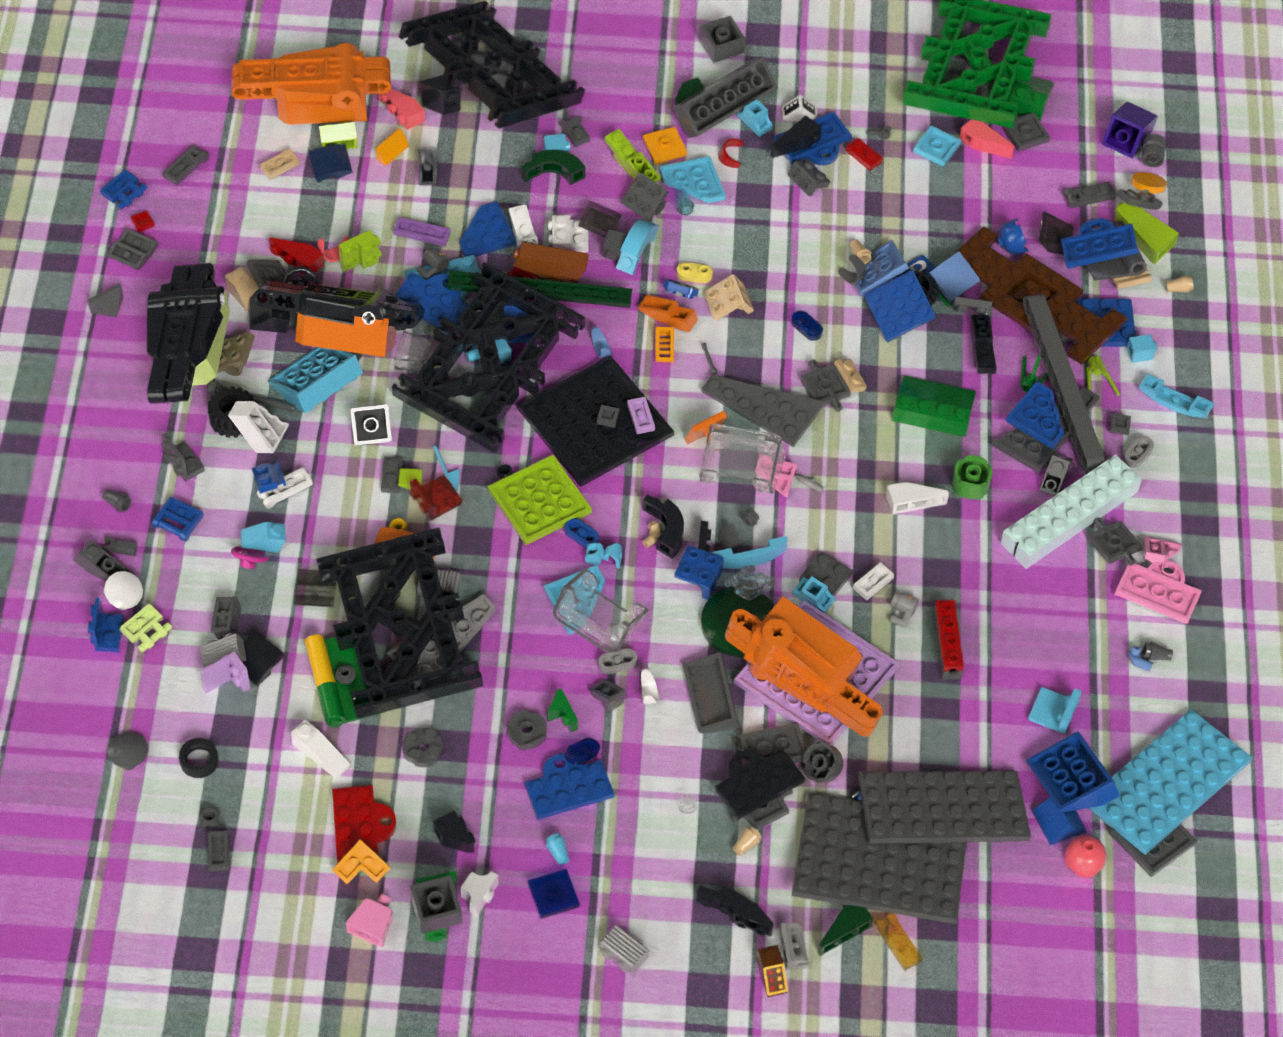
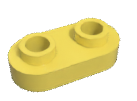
[677,262,713,283]

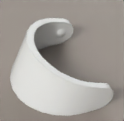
[641,669,659,704]

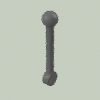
[701,343,718,375]

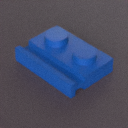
[252,460,286,494]

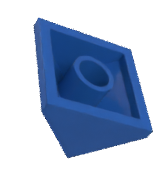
[1032,797,1087,846]

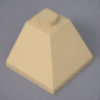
[225,267,259,312]

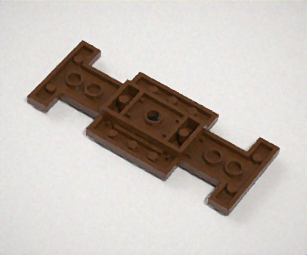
[949,226,1127,365]

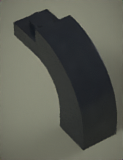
[643,494,684,559]

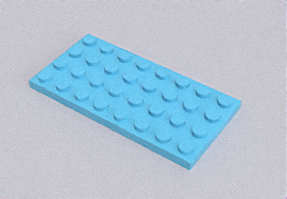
[1088,709,1252,855]

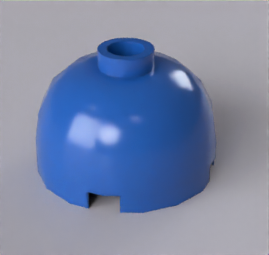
[998,218,1029,255]

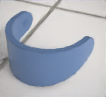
[591,327,613,358]

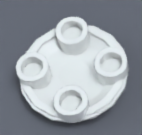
[103,571,143,610]

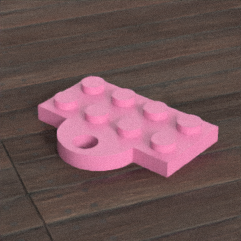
[1115,560,1202,624]

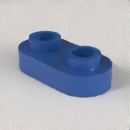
[663,279,699,299]
[565,518,599,549]

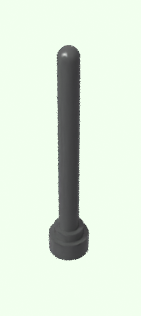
[207,380,296,412]

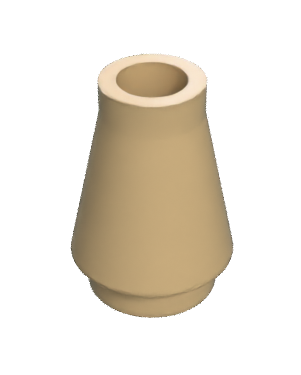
[849,240,871,264]
[1166,275,1194,293]
[732,826,762,857]

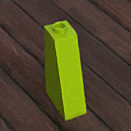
[1114,202,1179,265]

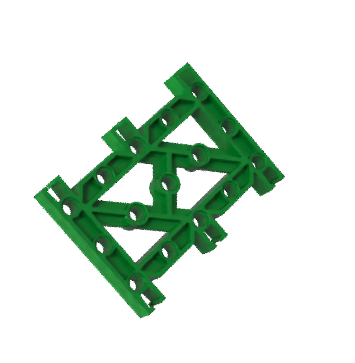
[903,0,1052,128]

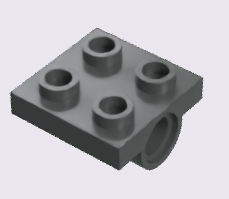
[621,173,669,222]

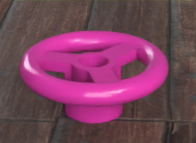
[231,546,269,569]

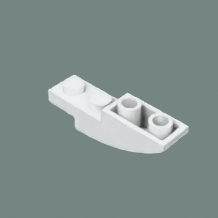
[508,204,539,247]

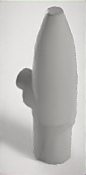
[796,475,823,493]

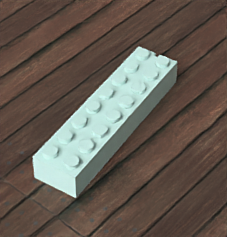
[1000,455,1142,569]

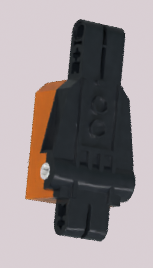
[253,281,425,357]

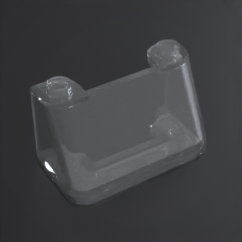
[699,424,785,494]
[553,568,649,655]

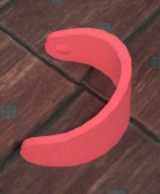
[317,236,349,262]

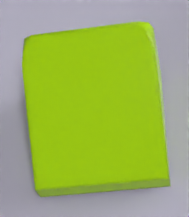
[398,469,422,492]

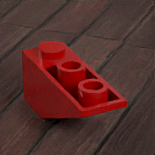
[269,237,325,275]

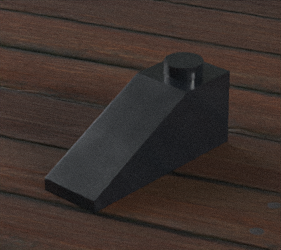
[770,115,822,158]

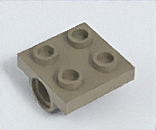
[217,332,255,376]

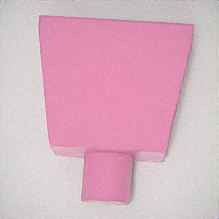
[346,894,393,948]

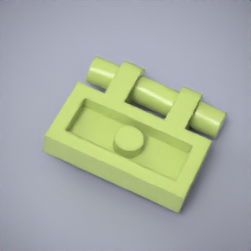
[120,603,172,653]

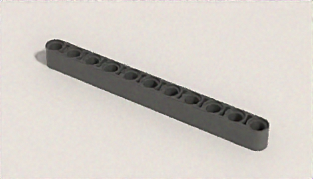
[1023,294,1105,471]

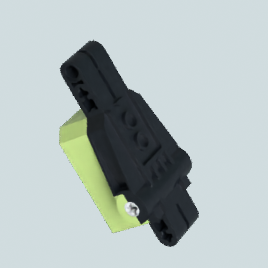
[147,263,230,404]

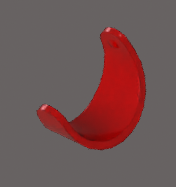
[718,138,743,168]

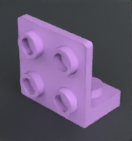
[200,652,251,694]

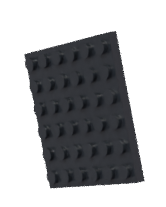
[518,355,674,487]

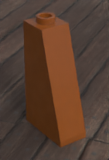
[512,242,589,283]

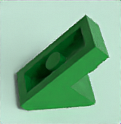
[548,688,578,732]

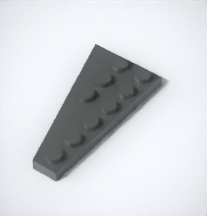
[701,375,825,447]
[992,387,1100,474]

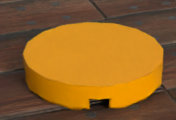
[1131,172,1167,194]

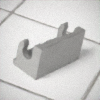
[779,923,809,970]

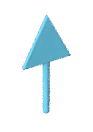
[433,445,460,497]

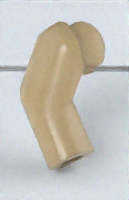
[642,521,662,548]

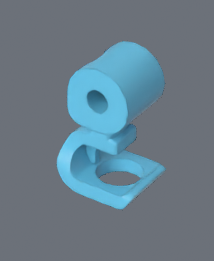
[585,543,622,569]

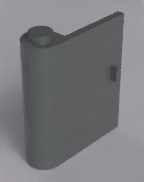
[1087,221,1147,280]

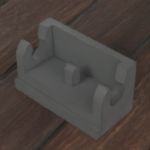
[210,596,241,640]

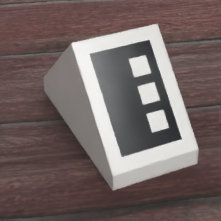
[782,95,817,122]

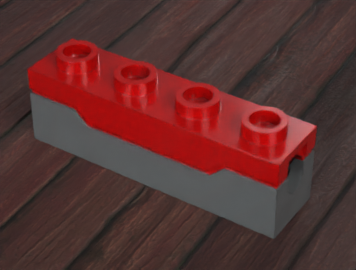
[933,600,964,680]

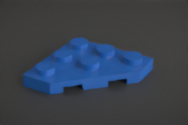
[459,201,516,257]
[1006,381,1064,449]

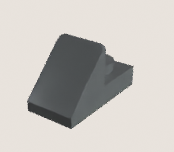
[558,115,590,147]
[589,679,626,713]

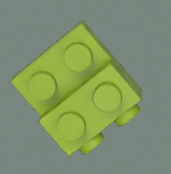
[338,230,382,272]

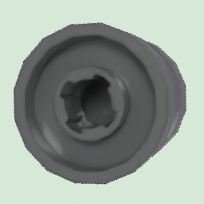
[1141,134,1166,167]

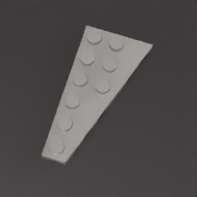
[387,594,496,691]

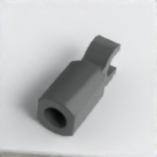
[102,537,138,556]

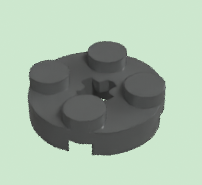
[507,710,547,751]
[402,728,443,767]

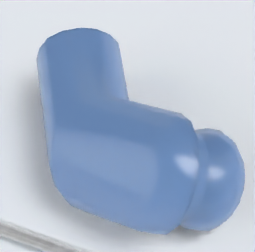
[1128,646,1153,672]

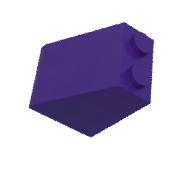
[1102,101,1158,159]

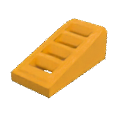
[655,326,674,363]

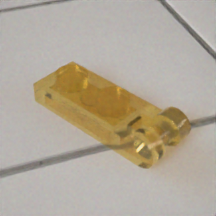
[874,913,923,971]

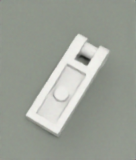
[257,467,313,509]

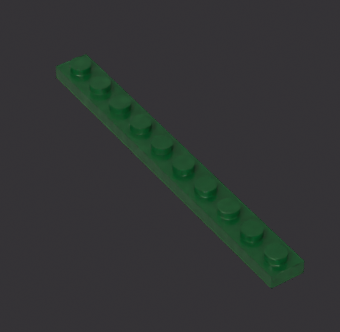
[448,270,632,308]

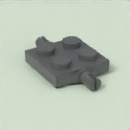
[801,359,851,412]
[1088,518,1142,566]
[729,790,793,830]

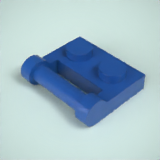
[152,497,204,542]

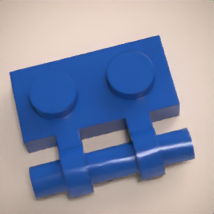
[100,169,148,210]

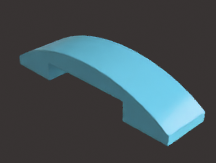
[1139,374,1214,418]
[713,536,788,569]

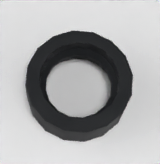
[179,738,219,778]

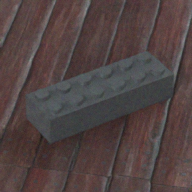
[673,57,778,138]

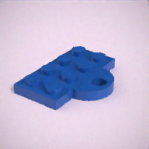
[773,111,852,166]
[1061,218,1138,269]
[395,272,468,334]
[524,753,614,820]

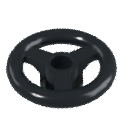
[282,266,319,286]

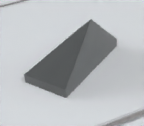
[87,284,124,318]

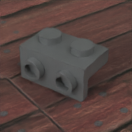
[788,160,830,196]

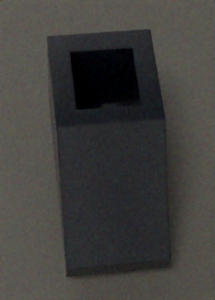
[433,811,476,853]

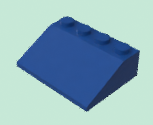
[1026,731,1120,813]

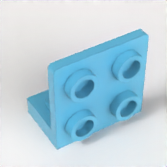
[1028,687,1082,734]

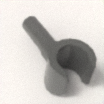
[866,126,892,140]

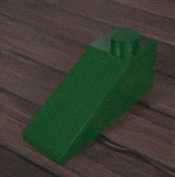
[818,905,873,956]

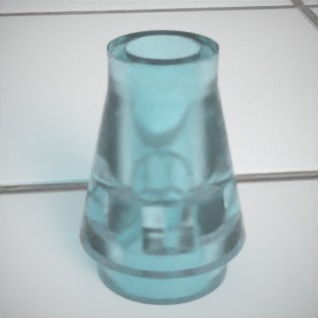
[676,190,694,215]

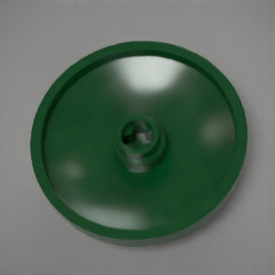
[701,587,775,657]

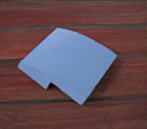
[928,251,980,302]

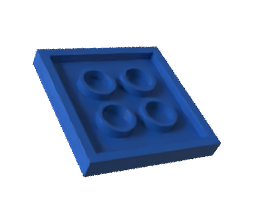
[864,270,937,343]
[1076,298,1136,347]

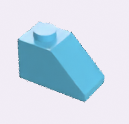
[240,522,286,553]

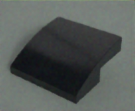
[243,631,284,687]

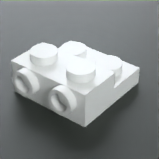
[548,215,588,252]

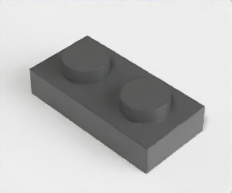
[381,457,403,493]

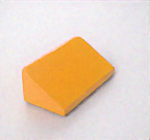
[376,128,409,166]

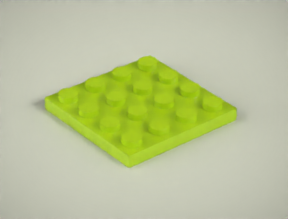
[487,455,592,545]

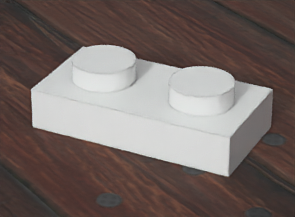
[853,562,894,600]

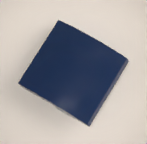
[309,144,353,182]

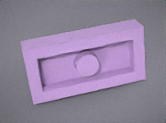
[627,397,655,434]

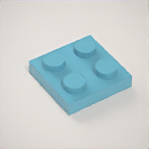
[913,125,962,167]

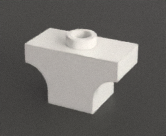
[461,871,498,916]

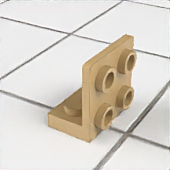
[704,274,754,321]

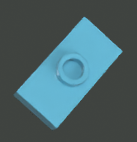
[737,99,773,137]
[792,576,836,614]

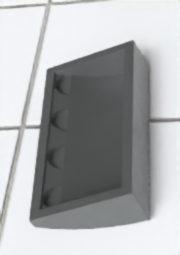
[683,652,740,733]

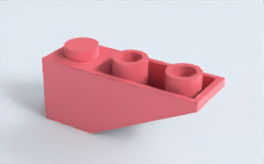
[378,89,425,130]
[959,120,1015,159]

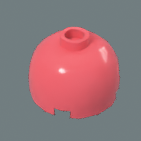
[1064,835,1106,877]

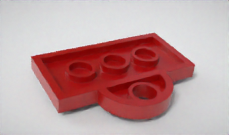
[332,785,396,864]

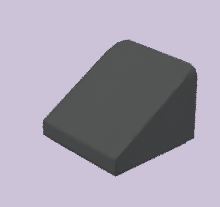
[718,523,739,550]

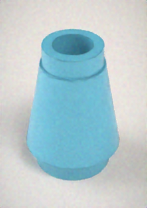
[545,833,570,866]

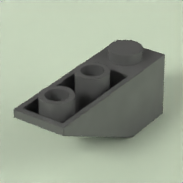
[73,540,136,581]

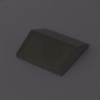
[578,200,622,238]
[1039,211,1074,255]

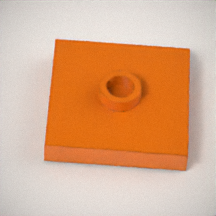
[685,411,728,444]

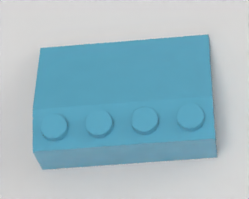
[268,347,363,413]

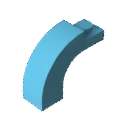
[616,219,660,275]

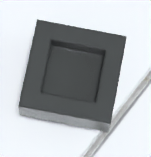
[597,405,620,428]
[1110,413,1131,435]

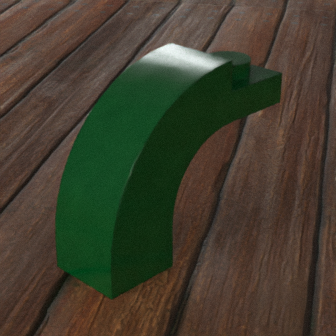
[522,150,586,185]

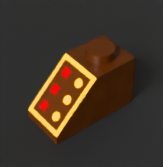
[756,945,788,998]

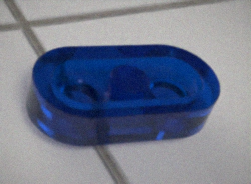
[791,311,823,341]
[564,738,600,765]

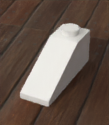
[886,482,949,515]
[291,720,351,779]

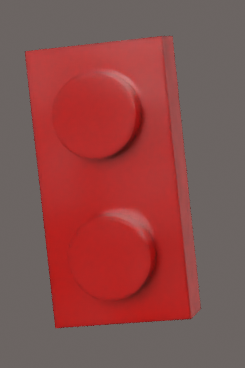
[846,138,883,171]

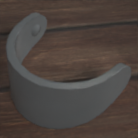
[839,254,866,285]

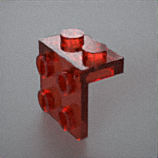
[409,475,462,521]

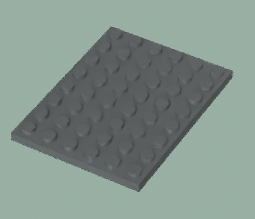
[791,792,967,924]

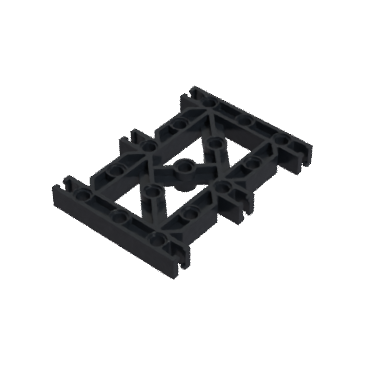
[398,0,585,129]
[391,262,585,453]
[316,527,483,719]

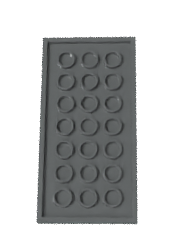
[858,771,1031,844]

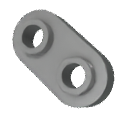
[1124,436,1154,468]
[598,649,637,674]

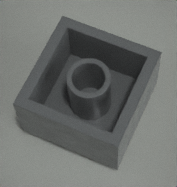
[699,15,746,63]
[410,875,462,934]

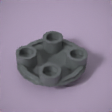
[107,732,149,770]

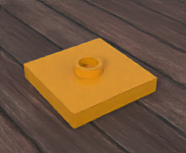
[642,127,687,165]

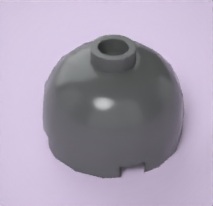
[802,742,844,783]

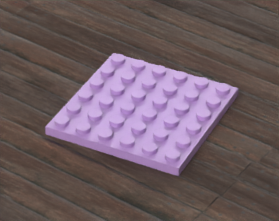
[734,600,900,745]

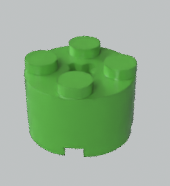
[952,455,993,500]

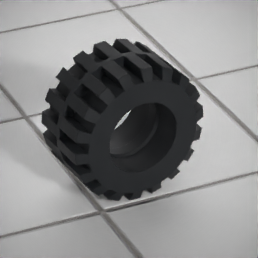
[207,387,255,438]

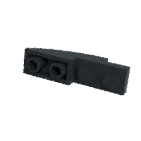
[971,314,997,374]
[696,885,774,937]

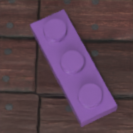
[394,217,451,247]

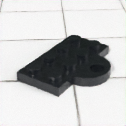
[715,748,805,820]

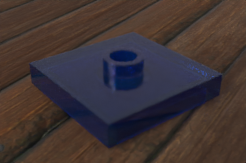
[527,869,580,919]

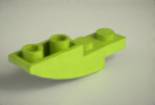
[604,129,661,183]

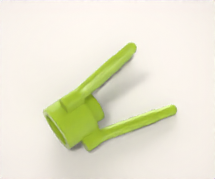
[1085,356,1120,396]

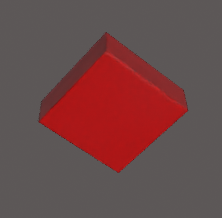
[131,210,155,233]

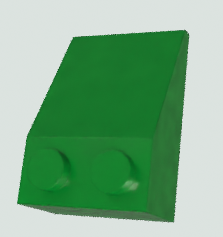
[1009,76,1055,121]

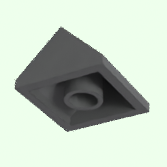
[350,404,392,446]

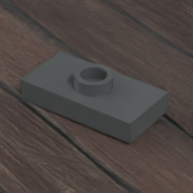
[208,830,230,872]

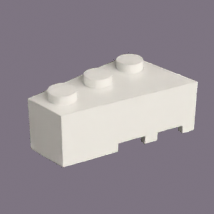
[228,401,289,453]

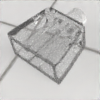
[394,331,433,371]

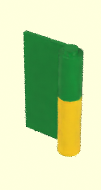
[304,630,384,728]

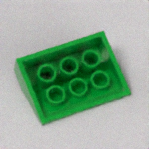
[892,375,976,437]

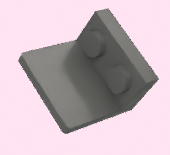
[161,433,205,482]

